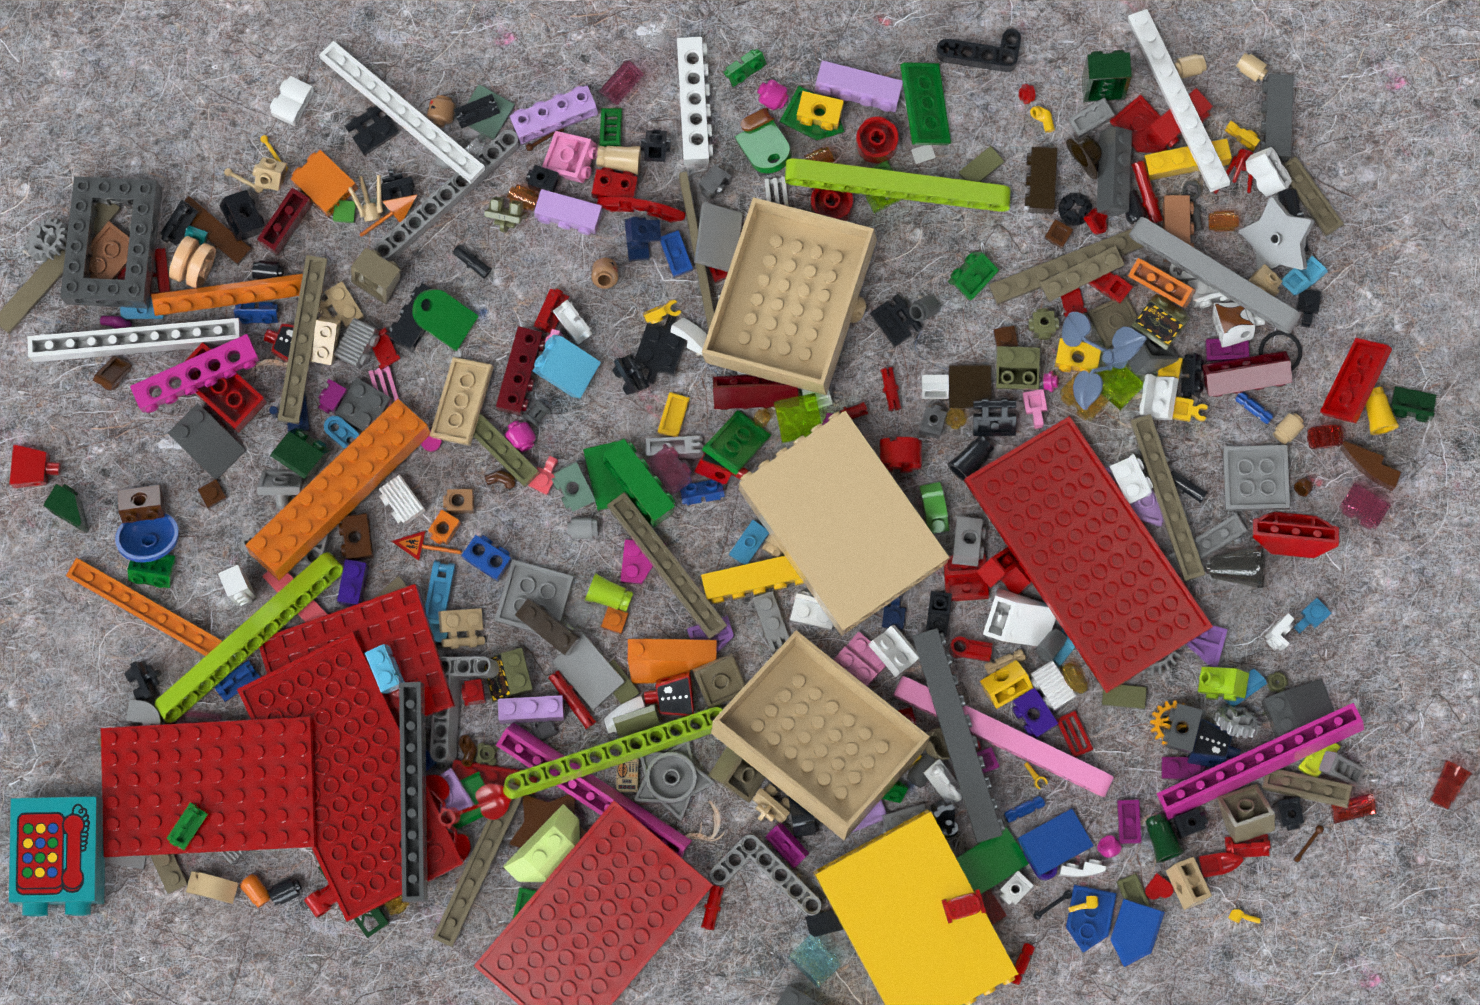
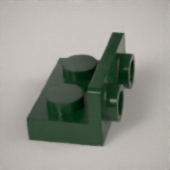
[1390,386,1437,423]

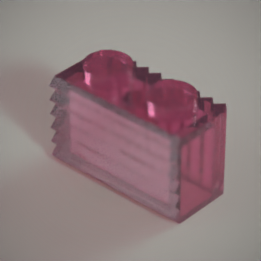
[598,60,644,105]
[1339,483,1391,530]

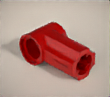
[948,636,992,662]
[304,884,337,918]

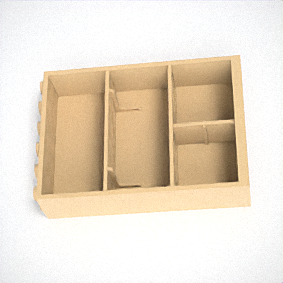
[739,411,949,636]

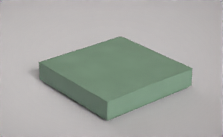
[467,84,515,140]

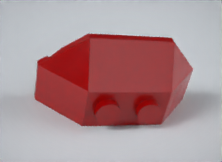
[1253,512,1339,558]

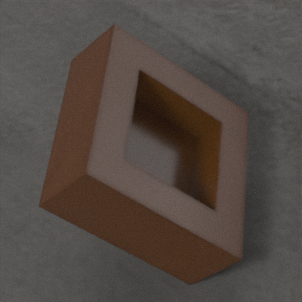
[1044,219,1073,249]
[993,325,1018,349]
[198,479,227,509]

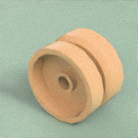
[169,236,216,288]

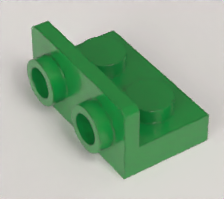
[948,251,999,301]
[127,555,176,588]

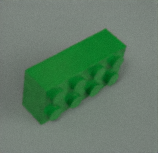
[602,439,675,528]

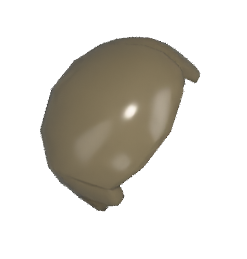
[925,727,950,760]

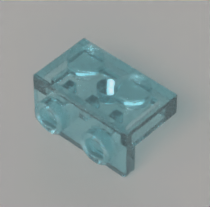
[787,934,841,988]

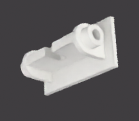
[553,300,593,345]
[923,759,962,804]

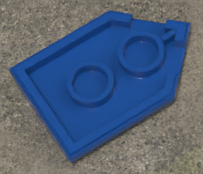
[1066,885,1117,953]
[1110,898,1165,967]

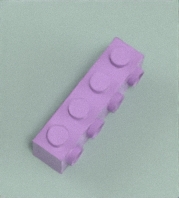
[814,60,903,112]
[510,85,598,145]

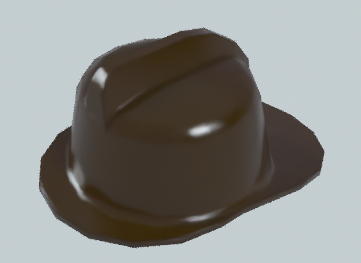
[1066,136,1101,180]

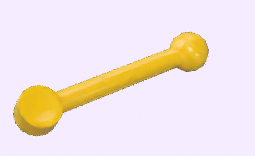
[260,135,288,172]

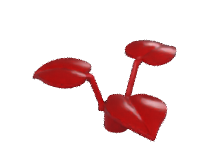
[426,775,512,862]

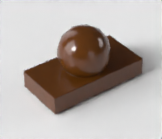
[93,356,132,391]

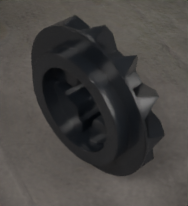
[1058,192,1092,226]

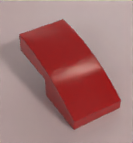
[1088,272,1133,304]

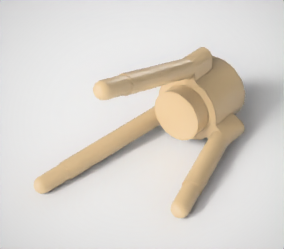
[348,175,383,222]

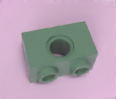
[551,461,596,512]

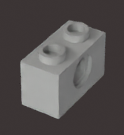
[952,516,986,566]

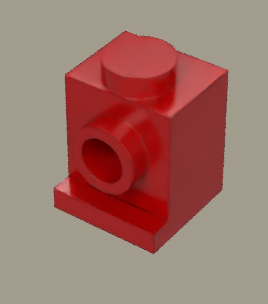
[461,679,486,706]

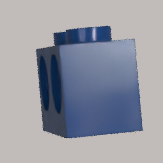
[461,535,512,582]

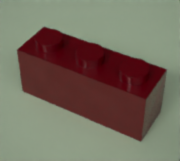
[257,188,312,256]

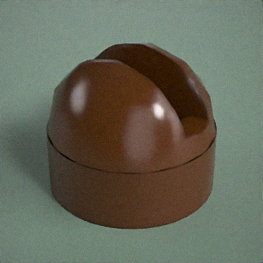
[1294,478,1313,497]

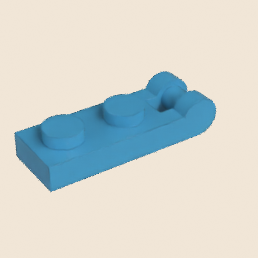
[425,560,456,620]

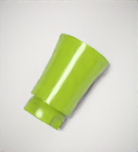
[585,573,634,612]

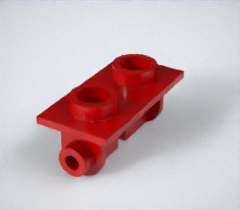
[533,288,569,334]
[1225,834,1270,858]

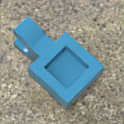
[1294,598,1332,634]

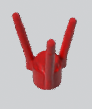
[1214,149,1254,194]

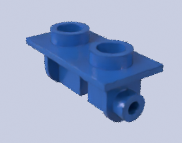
[234,302,278,324]
[679,479,725,506]
[215,660,260,702]

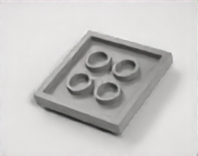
[1223,445,1290,511]
[494,559,574,633]

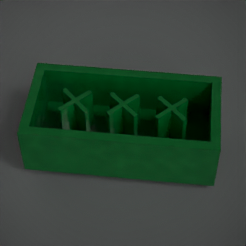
[1082,50,1132,102]

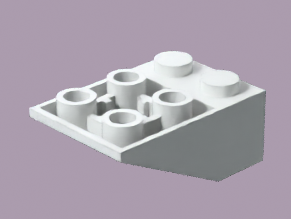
[983,588,1056,646]

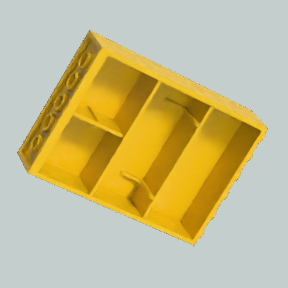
[813,810,1018,1005]

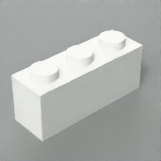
[218,565,257,607]

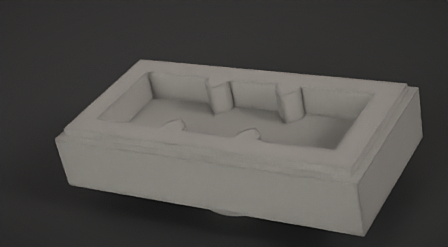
[1068,98,1116,138]

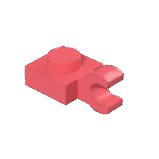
[528,456,558,495]

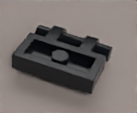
[345,105,399,156]
[870,294,923,348]
[973,398,1016,437]

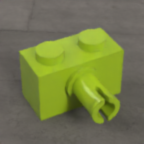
[1198,667,1249,701]

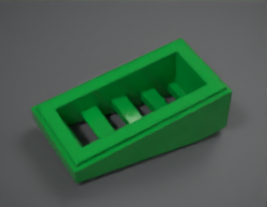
[599,108,622,147]

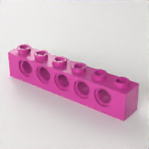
[130,334,260,413]

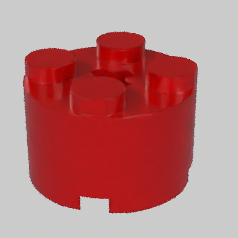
[856,116,898,164]
[811,188,853,221]
[879,437,922,473]

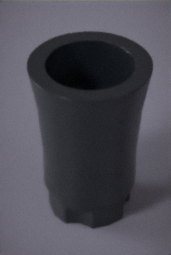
[947,436,994,482]

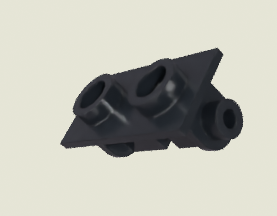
[453,94,500,129]
[160,200,198,246]
[1181,353,1204,399]

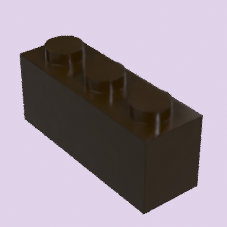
[1024,147,1057,214]
[515,598,581,656]

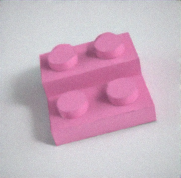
[542,131,598,184]
[834,632,886,687]

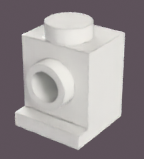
[999,871,1034,906]

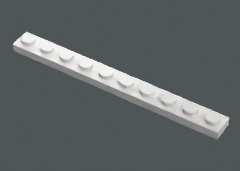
[1128,9,1230,192]
[319,41,485,184]

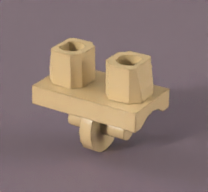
[752,784,790,824]

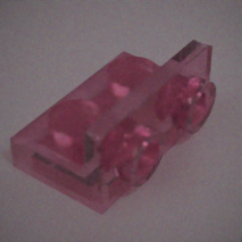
[646,443,692,496]

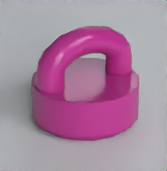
[1097,835,1122,858]

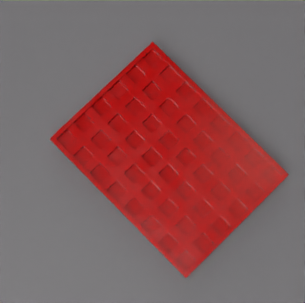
[259,584,455,726]

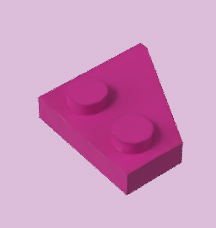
[620,539,666,585]

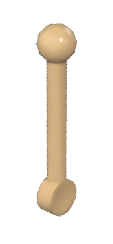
[224,168,263,193]

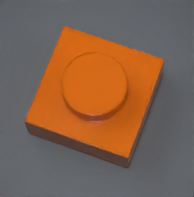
[601,607,629,635]

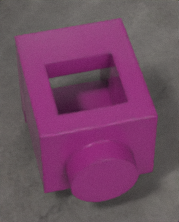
[318,379,347,415]

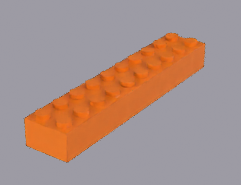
[245,399,430,581]

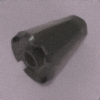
[1206,545,1265,588]

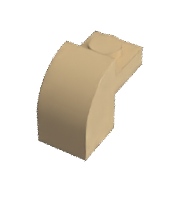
[186,871,238,904]

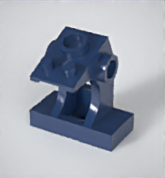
[625,217,661,262]

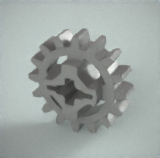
[25,218,68,262]
[1213,704,1261,739]

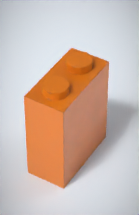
[291,150,358,218]

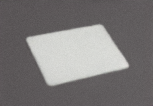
[911,145,935,164]

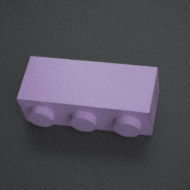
[534,189,603,235]
[498,695,565,724]

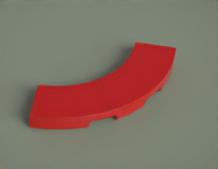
[597,197,686,223]

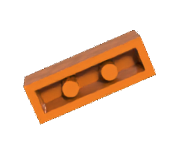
[1128,258,1196,308]

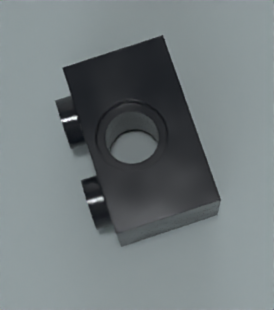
[219,190,264,242]

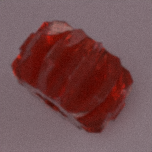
[1307,424,1344,449]

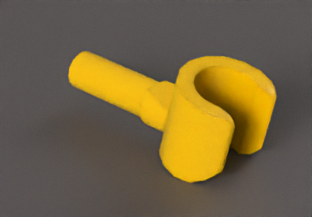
[1024,762,1048,789]
[1068,896,1098,912]
[1228,909,1261,924]

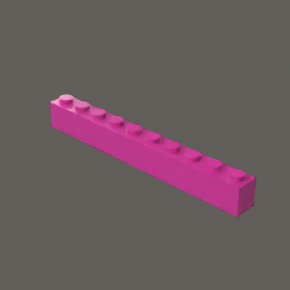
[1156,703,1364,820]
[496,722,692,857]

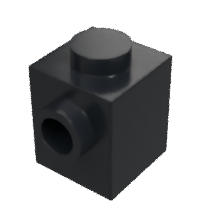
[526,165,560,193]

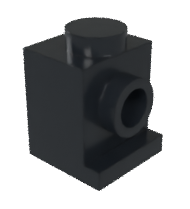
[1276,797,1304,831]
[1172,808,1208,839]

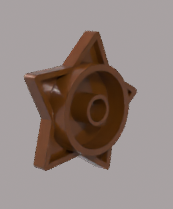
[510,794,586,848]

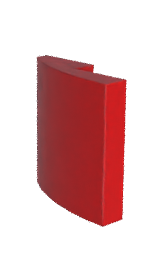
[943,553,989,602]

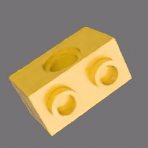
[797,91,844,131]
[1054,338,1101,374]
[980,660,1033,709]

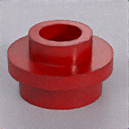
[1018,83,1035,105]

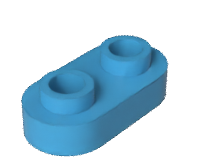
[324,416,359,449]

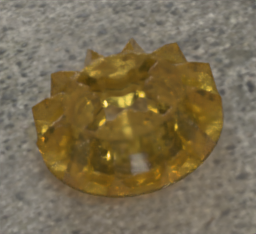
[1062,662,1088,694]

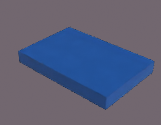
[1017,809,1094,876]

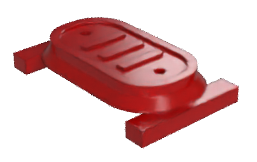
[1061,288,1087,317]
[372,327,401,370]
[941,889,986,924]

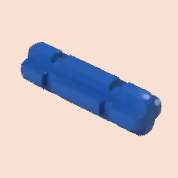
[1235,392,1274,424]
[1004,796,1045,823]

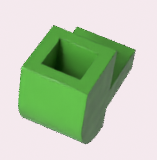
[919,482,949,534]

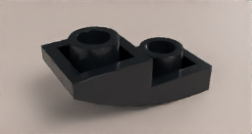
[926,591,952,638]

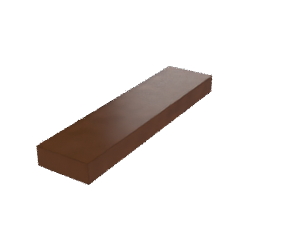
[184,196,252,265]

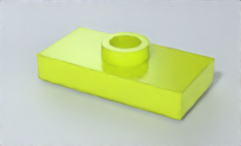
[1298,743,1341,778]

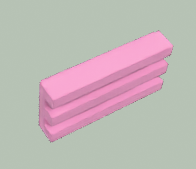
[368,366,399,406]

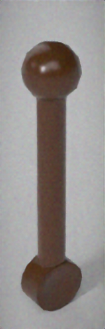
[526,128,564,151]
[1293,825,1324,863]

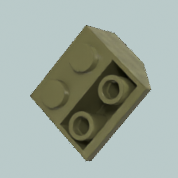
[996,346,1040,390]

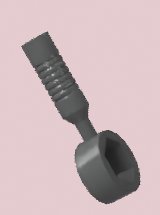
[1182,181,1203,231]

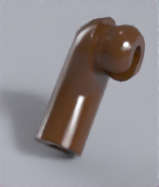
[484,470,516,489]
[459,735,477,767]

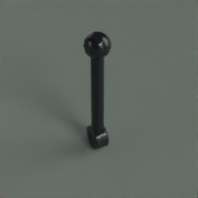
[1033,890,1072,920]

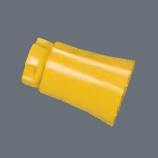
[1365,387,1399,435]

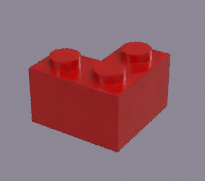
[977,547,1033,595]

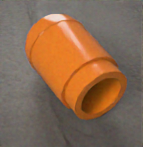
[240,873,271,908]

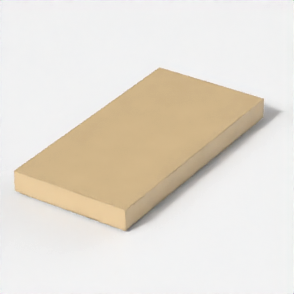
[429,357,494,446]

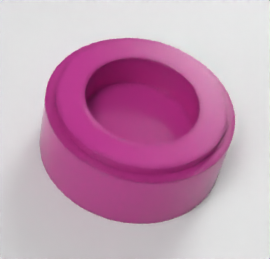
[421,430,442,452]

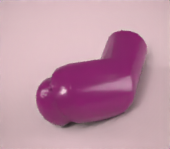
[100,315,132,329]

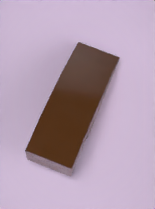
[1340,441,1401,491]

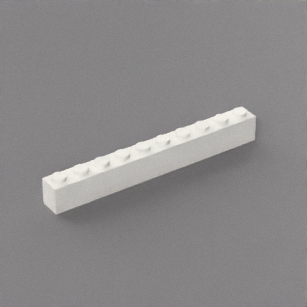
[27,318,243,362]

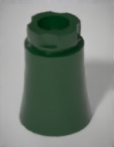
[1145,813,1185,863]

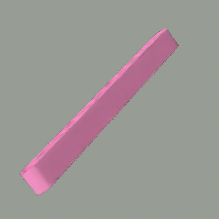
[893,676,1114,797]

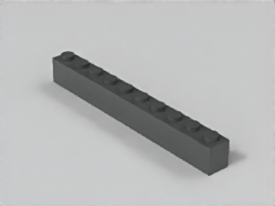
[912,628,1005,844]
[399,682,428,902]

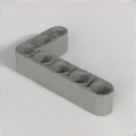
[430,656,499,764]
[710,835,822,916]

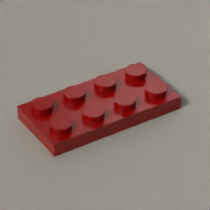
[1320,338,1392,424]

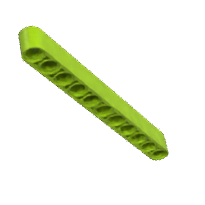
[785,158,1011,212]
[155,552,343,723]
[503,707,723,799]

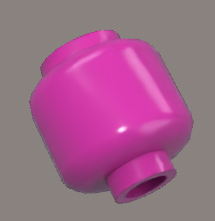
[757,79,789,111]
[505,420,536,453]

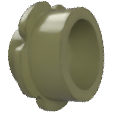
[1267,672,1288,693]

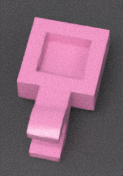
[1022,389,1047,429]

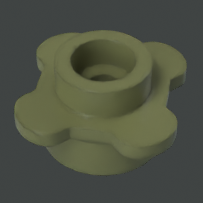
[475,743,498,766]

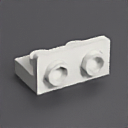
[1187,279,1231,308]
[1140,374,1179,420]
[1109,454,1153,504]
[790,591,833,631]
[1264,613,1294,651]
[868,625,919,677]

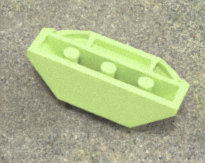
[503,804,580,882]

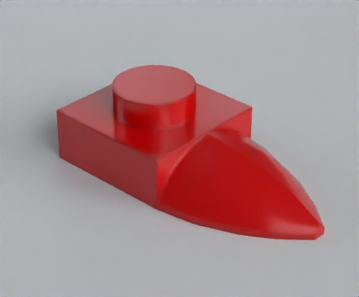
[1198,852,1244,878]

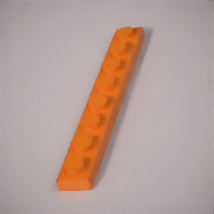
[151,274,323,316]
[66,558,222,656]

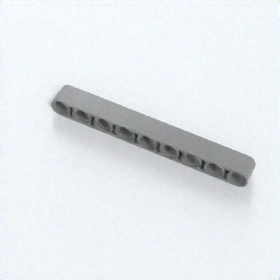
[374,130,519,262]
[1129,217,1301,334]

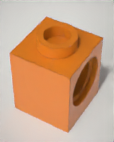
[428,509,461,545]

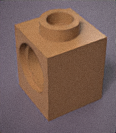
[443,489,474,514]

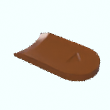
[740,108,775,131]

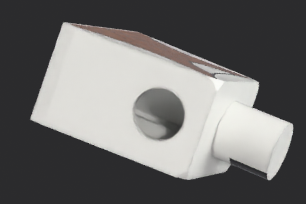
[1212,303,1265,348]

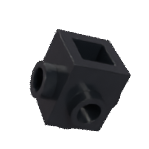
[641,129,671,162]

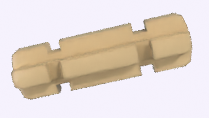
[984,649,1026,675]

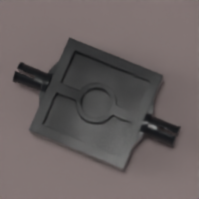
[635,315,687,385]

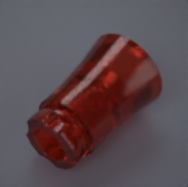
[1429,760,1472,810]

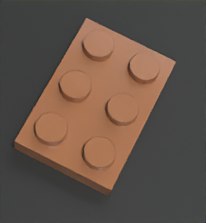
[89,221,129,280]

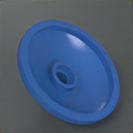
[115,513,179,562]

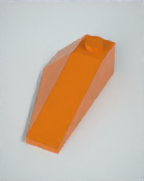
[628,639,717,684]

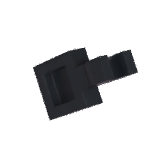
[1297,290,1321,328]

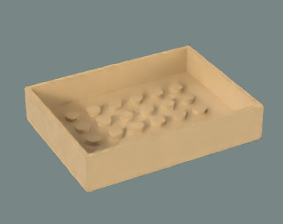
[701,197,877,395]
[711,631,930,841]

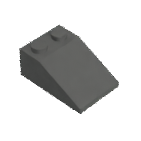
[168,403,246,480]
[1261,679,1334,738]

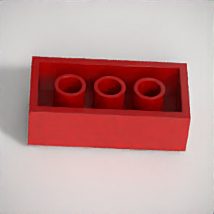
[180,342,267,433]

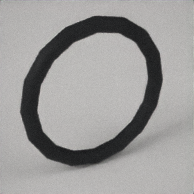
[1259,331,1302,371]

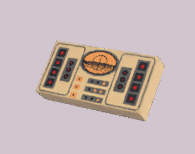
[616,750,639,792]

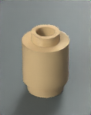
[1236,53,1269,82]
[1174,54,1206,79]
[1273,413,1304,445]

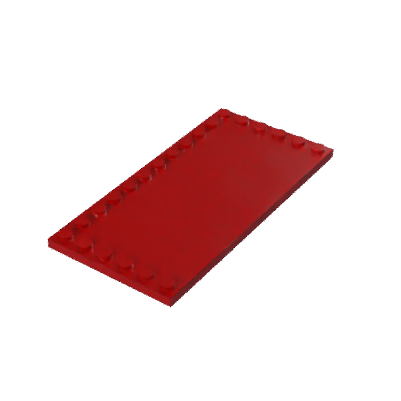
[964,416,1213,693]
[237,632,464,922]

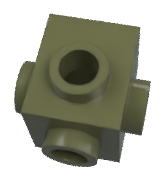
[1028,308,1059,340]

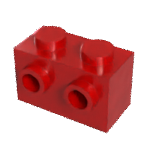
[591,167,638,199]

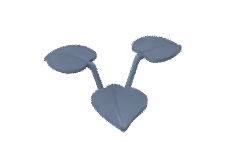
[1062,312,1147,410]

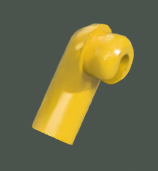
[1030,106,1055,133]

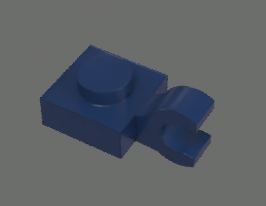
[882,596,906,630]

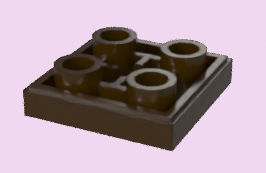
[948,365,991,408]

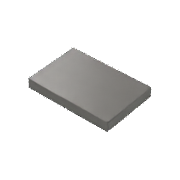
[694,202,743,272]
[552,633,626,710]

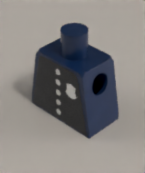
[1187,719,1241,767]

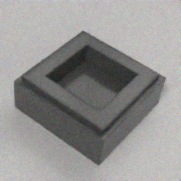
[530,721,558,741]

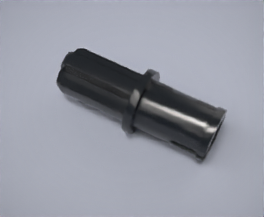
[453,244,492,279]
[1171,470,1208,503]

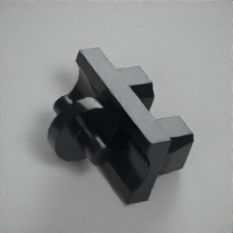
[375,169,415,206]
[612,354,650,395]
[124,661,162,700]
[931,800,958,838]

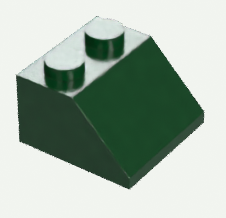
[270,428,331,479]
[43,484,89,533]

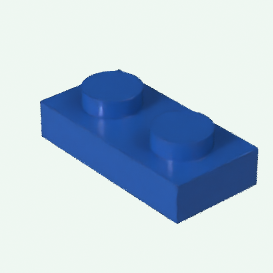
[660,230,693,278]

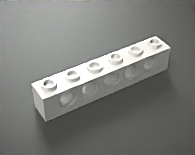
[677,37,713,165]

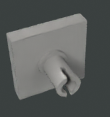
[257,470,305,509]

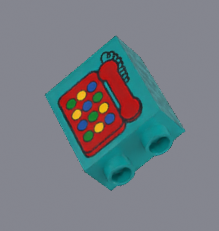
[9,797,105,917]

